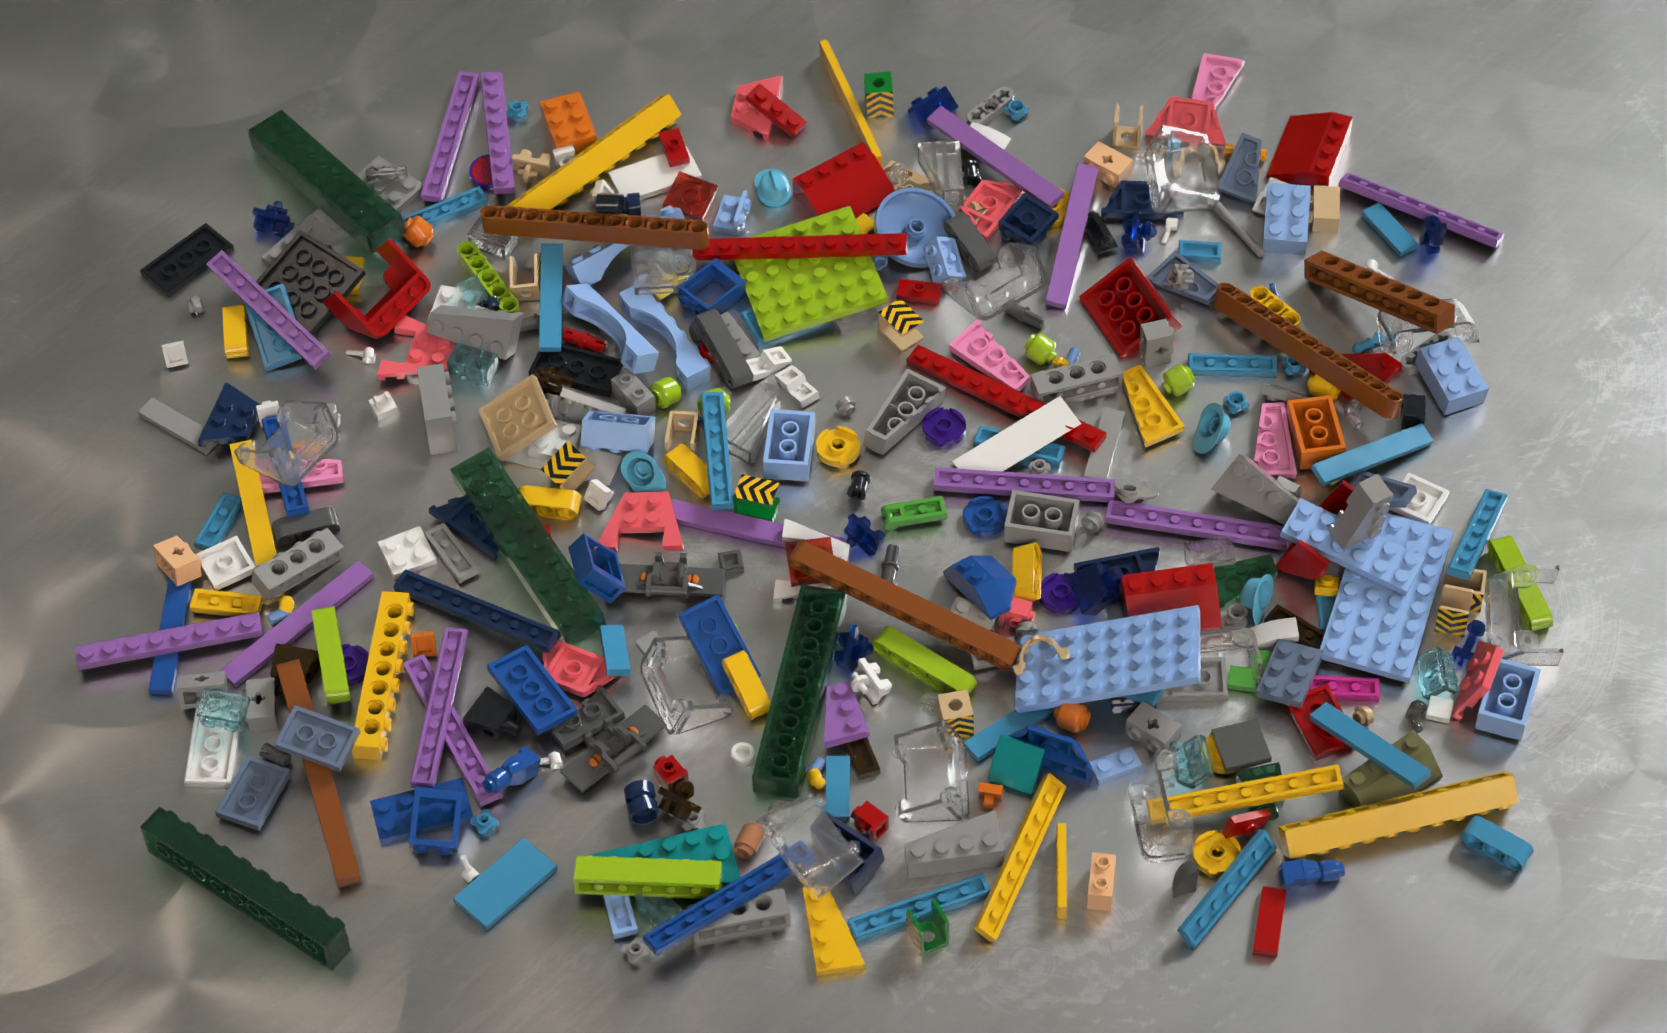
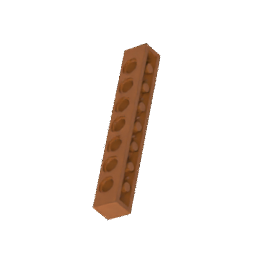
[1304,251,1455,334]

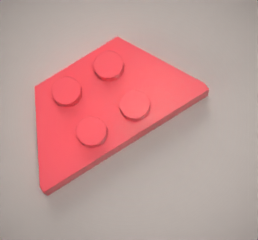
[731,76,782,140]
[1145,96,1226,147]
[960,180,1025,242]
[542,640,617,698]
[1451,641,1504,721]

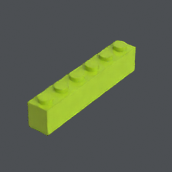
[573,855,723,899]

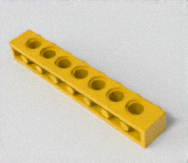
[352,591,414,760]

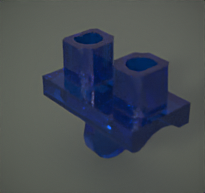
[252,200,295,237]
[1122,210,1157,254]
[1419,216,1447,254]
[844,513,885,557]
[834,625,874,672]

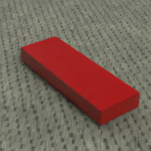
[1253,886,1287,957]

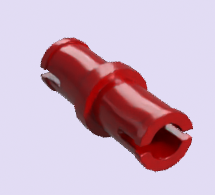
[561,327,607,353]

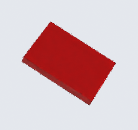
[1286,684,1351,761]

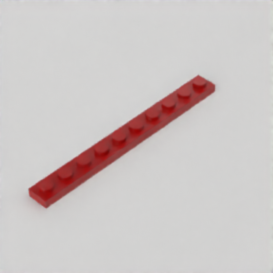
[692,233,908,261]
[906,345,1106,453]

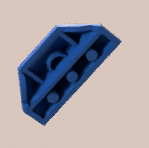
[943,555,1016,620]
[1008,725,1093,784]

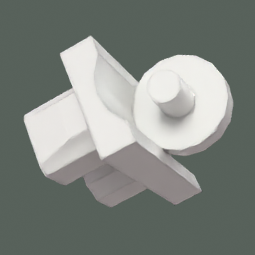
[850,658,892,705]

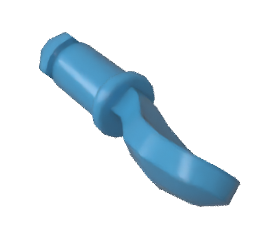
[1352,330,1391,353]

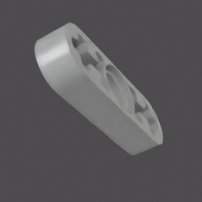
[967,87,1014,126]
[1400,332,1452,375]

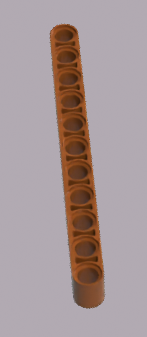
[480,205,710,250]
[1213,283,1403,420]
[787,541,1021,671]
[276,659,362,888]

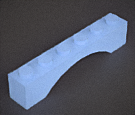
[565,206,685,285]
[619,282,711,391]
[562,283,659,374]

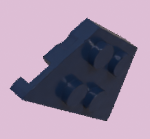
[1101,181,1184,220]
[198,383,260,447]
[429,491,509,560]
[1073,547,1160,601]

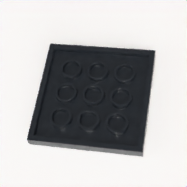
[256,230,366,335]

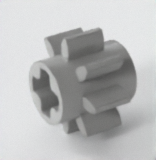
[1167,264,1194,290]
[546,395,569,421]

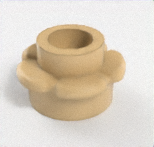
[1353,706,1374,728]

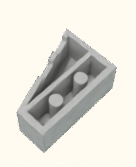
[1328,474,1393,550]

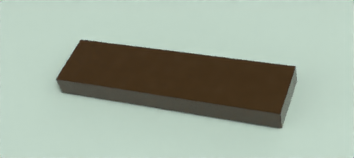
[1264,604,1344,670]

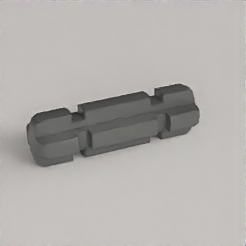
[366,165,408,181]

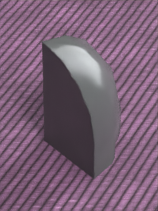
[1172,860,1198,898]

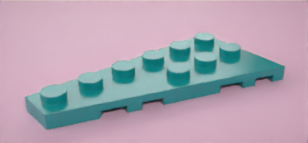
[586,823,741,885]

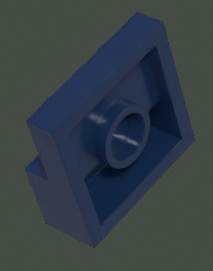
[998,193,1059,252]

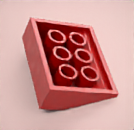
[1266,112,1353,190]
[792,142,896,219]
[1079,257,1182,358]
[1119,563,1223,640]

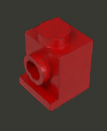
[653,755,689,793]
[851,800,889,843]

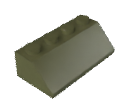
[1339,730,1443,808]

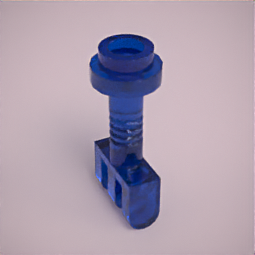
[1449,620,1486,666]

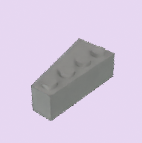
[426,305,523,360]
[417,363,457,455]
[863,368,946,455]
[1211,454,1299,524]
[905,810,1004,879]

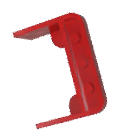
[322,238,431,339]
[1275,480,1355,580]

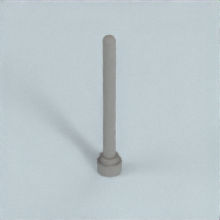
[1195,182,1264,257]

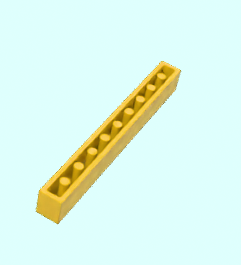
[506,93,682,210]
[1278,771,1519,860]

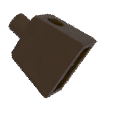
[270,643,320,699]

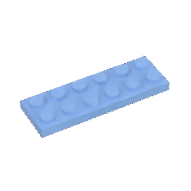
[1280,498,1426,596]

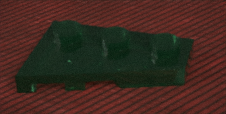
[1213,554,1278,609]

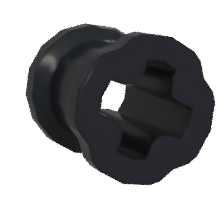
[961,160,981,188]
[847,470,871,501]

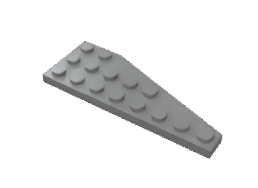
[261,156,424,266]

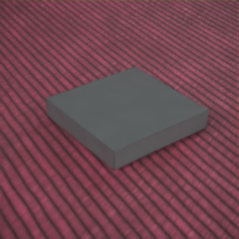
[1211,719,1272,772]

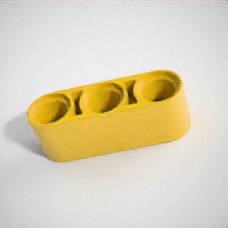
[1250,286,1301,328]
[222,304,249,359]
[663,443,710,498]
[514,485,582,520]
[1012,542,1042,601]
[722,650,773,720]

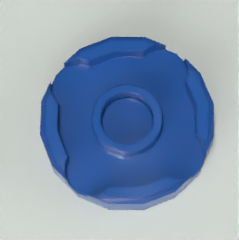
[963,496,1007,537]

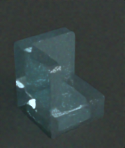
[456,274,488,307]

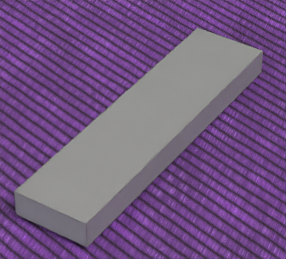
[138,397,219,455]
[1083,408,1125,479]

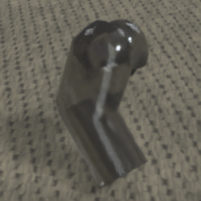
[1405,700,1427,733]

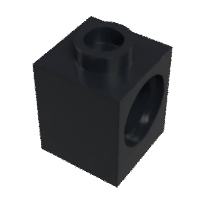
[1401,394,1426,429]

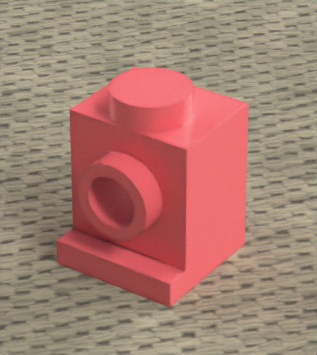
[999,597,1036,628]

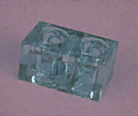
[446,342,499,387]

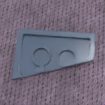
[1217,133,1262,205]
[1147,251,1219,305]
[1349,471,1417,508]

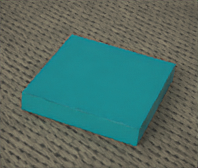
[987,734,1046,794]

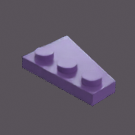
[824,681,870,749]

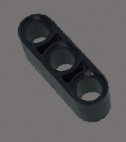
[596,193,624,214]

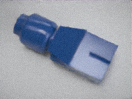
[482,746,541,793]
[1277,859,1345,891]

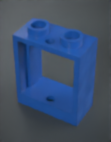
[678,258,746,315]
[568,533,626,603]
[409,787,463,855]

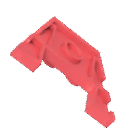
[377,315,458,380]
[596,491,684,553]

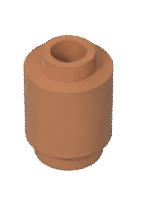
[733,823,765,860]

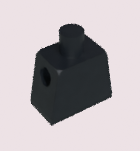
[462,686,523,742]

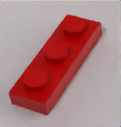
[745,83,807,138]

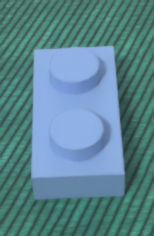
[1090,746,1142,786]
[603,895,638,939]

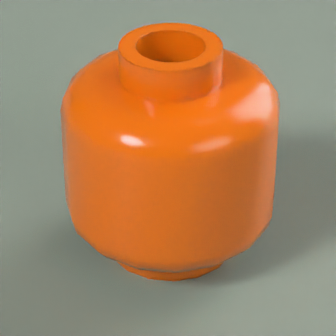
[401,216,434,247]
[1054,703,1091,733]

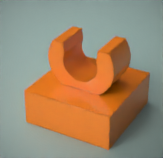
[411,631,437,658]
[978,782,1004,809]

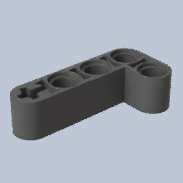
[689,309,753,389]

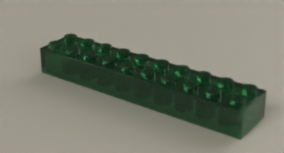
[247,110,406,254]
[450,447,606,645]
[752,584,847,800]
[140,806,351,971]

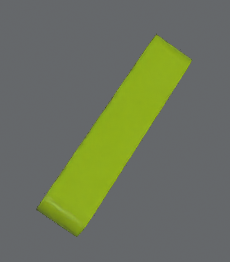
[457,241,520,313]
[1487,535,1553,632]
[311,606,351,705]
[871,626,977,694]

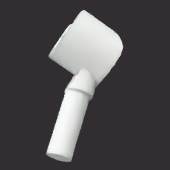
[1161,218,1178,245]
[1365,259,1393,279]
[346,347,376,364]
[540,752,564,770]
[460,855,480,884]

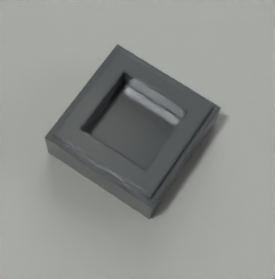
[718,549,744,575]

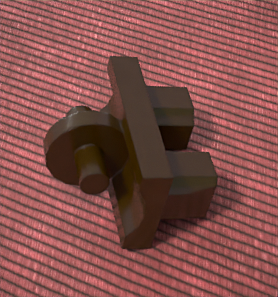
[535,366,574,398]
[657,780,702,822]

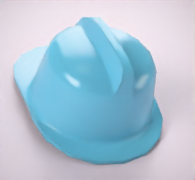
[754,169,791,207]
[1192,403,1231,454]
[621,451,666,492]
[1240,574,1274,625]

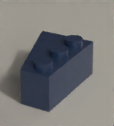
[810,811,885,896]

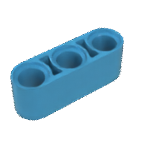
[1460,816,1534,871]

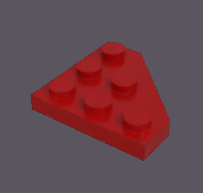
[1309,353,1402,408]

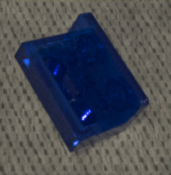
[907,86,959,128]

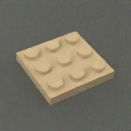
[478,374,557,462]

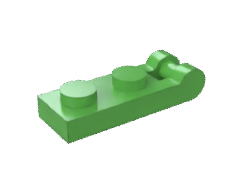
[881,496,947,531]

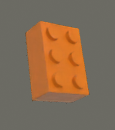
[539,91,597,156]
[1286,395,1346,469]

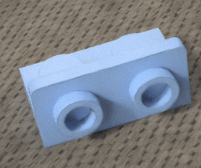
[713,191,751,236]
[923,236,966,283]

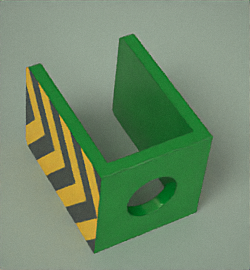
[864,72,894,118]
[733,474,780,522]
[906,898,949,956]

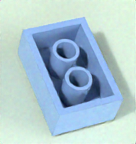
[1262,183,1311,255]
[1415,337,1489,415]
[763,409,815,482]
[580,410,656,453]
[1475,659,1541,741]

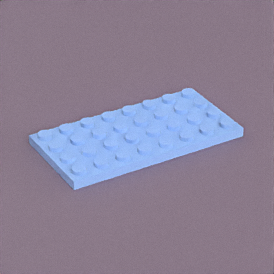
[1320,513,1454,683]
[1015,605,1201,713]

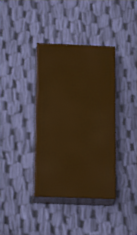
[843,738,881,780]

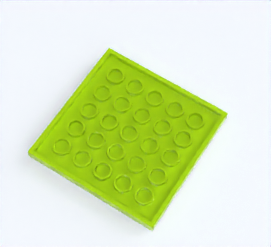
[733,206,889,342]

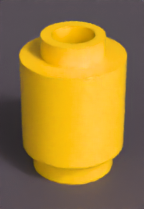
[1307,374,1341,402]

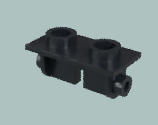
[1084,211,1118,254]

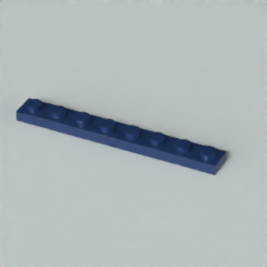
[393,569,561,653]

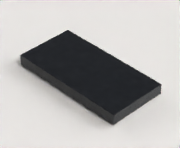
[140,223,234,298]
[528,344,625,398]

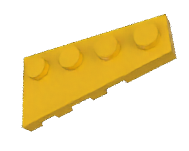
[1123,364,1185,448]
[803,884,865,976]

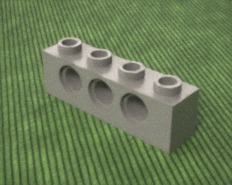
[1030,354,1123,404]
[251,528,344,602]
[688,888,791,943]

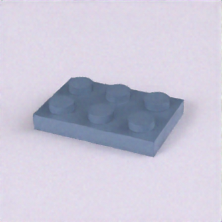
[1256,639,1323,708]
[274,705,360,772]
[215,755,291,831]

